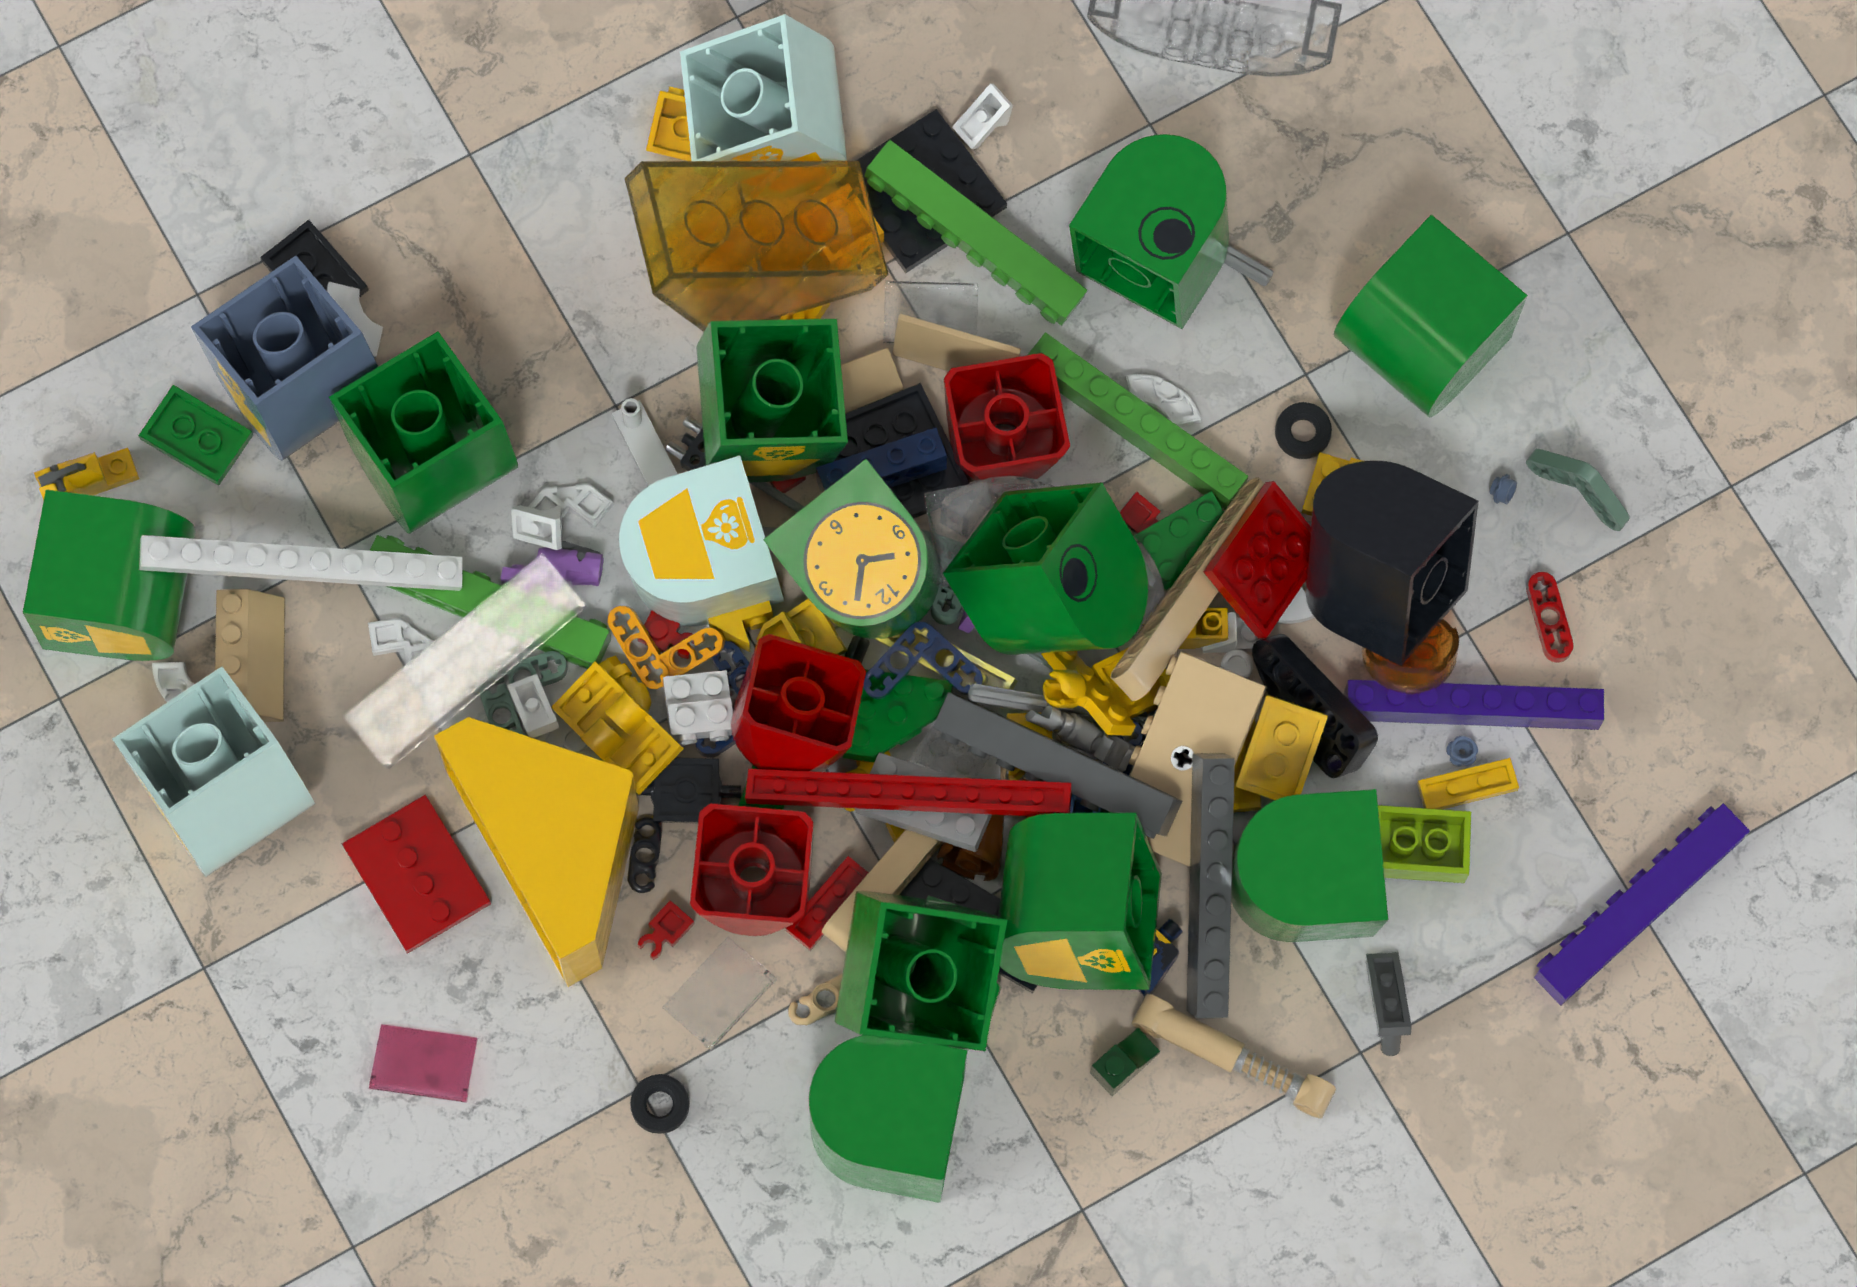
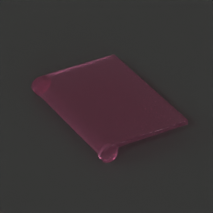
[369,1024,478,1103]

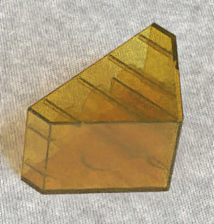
[624,161,889,332]

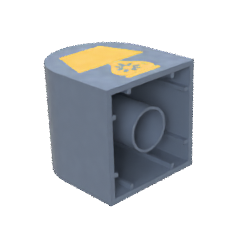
[191,256,378,461]

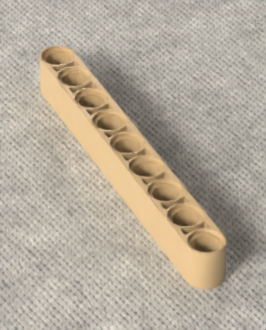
[1110,477,1264,701]

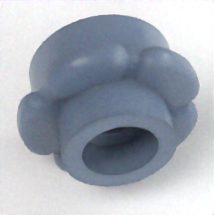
[1490,474,1517,504]
[1447,736,1478,767]

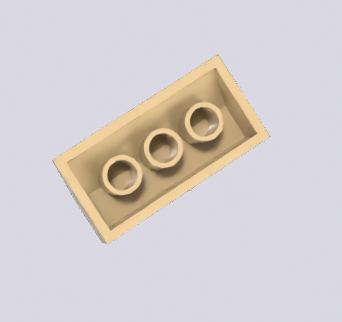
[215,589,285,722]

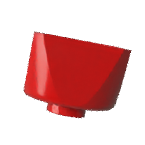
[944,353,1070,489]
[731,634,866,772]
[690,803,814,936]

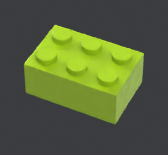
[1378,805,1471,883]

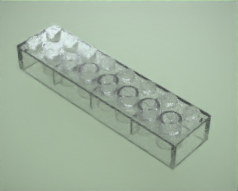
[343,553,588,769]

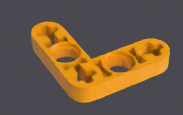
[607,606,725,689]

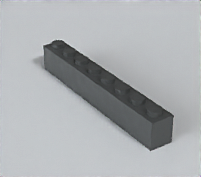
[933,692,1183,839]
[1187,753,1235,1018]

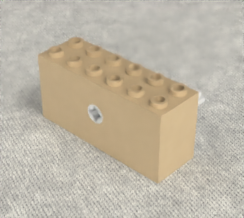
[1108,652,1267,867]

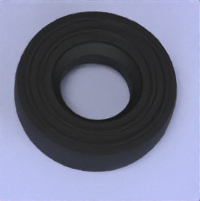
[1275,402,1332,459]
[630,1074,689,1134]

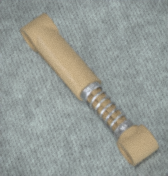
[1131,994,1336,1119]

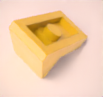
[708,601,773,652]

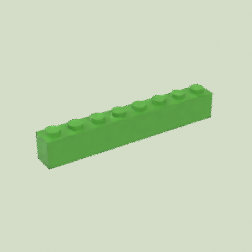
[865,139,1088,326]
[1028,332,1248,510]
[370,535,611,669]

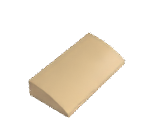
[893,314,1021,371]
[841,348,904,413]

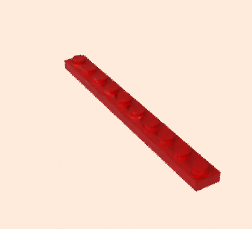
[745,769,1072,816]

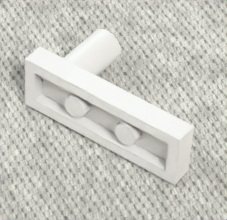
[612,398,677,487]

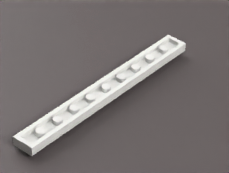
[139,535,462,591]

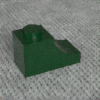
[1090,1028,1160,1096]

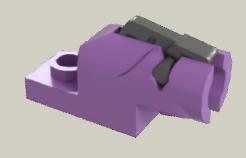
[501,541,604,597]

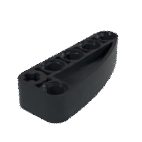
[1252,634,1378,778]

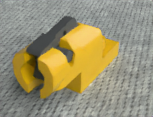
[34,447,139,500]

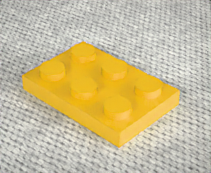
[1235,694,1328,800]

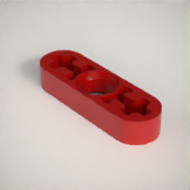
[1526,572,1574,663]

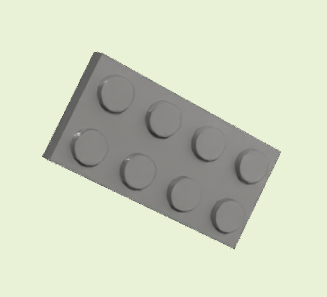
[855,752,992,852]

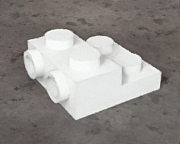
[663,670,733,745]

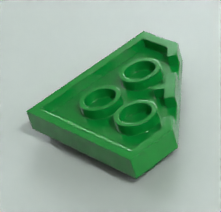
[842,669,953,763]

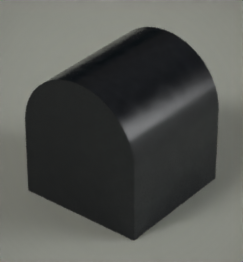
[1306,461,1479,666]

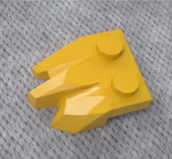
[756,599,848,655]

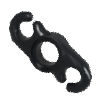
[627,817,662,893]

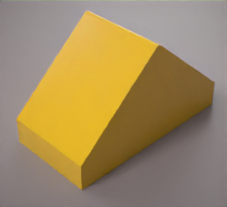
[434,717,639,987]

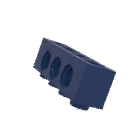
[816,428,947,494]

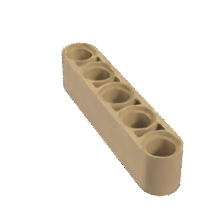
[822,830,943,952]

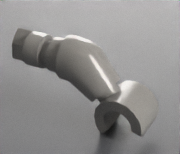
[1025,705,1135,772]

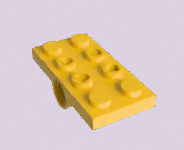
[551,661,684,795]

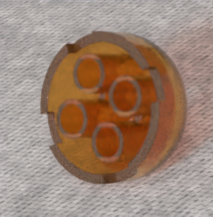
[1361,619,1459,695]

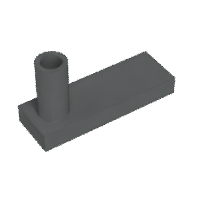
[1366,952,1412,1056]

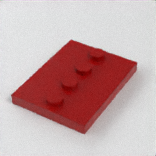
[1203,481,1311,639]
[341,795,491,954]

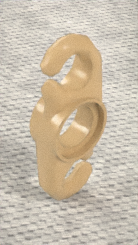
[788,974,842,1025]

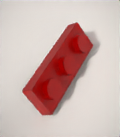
[785,856,869,951]

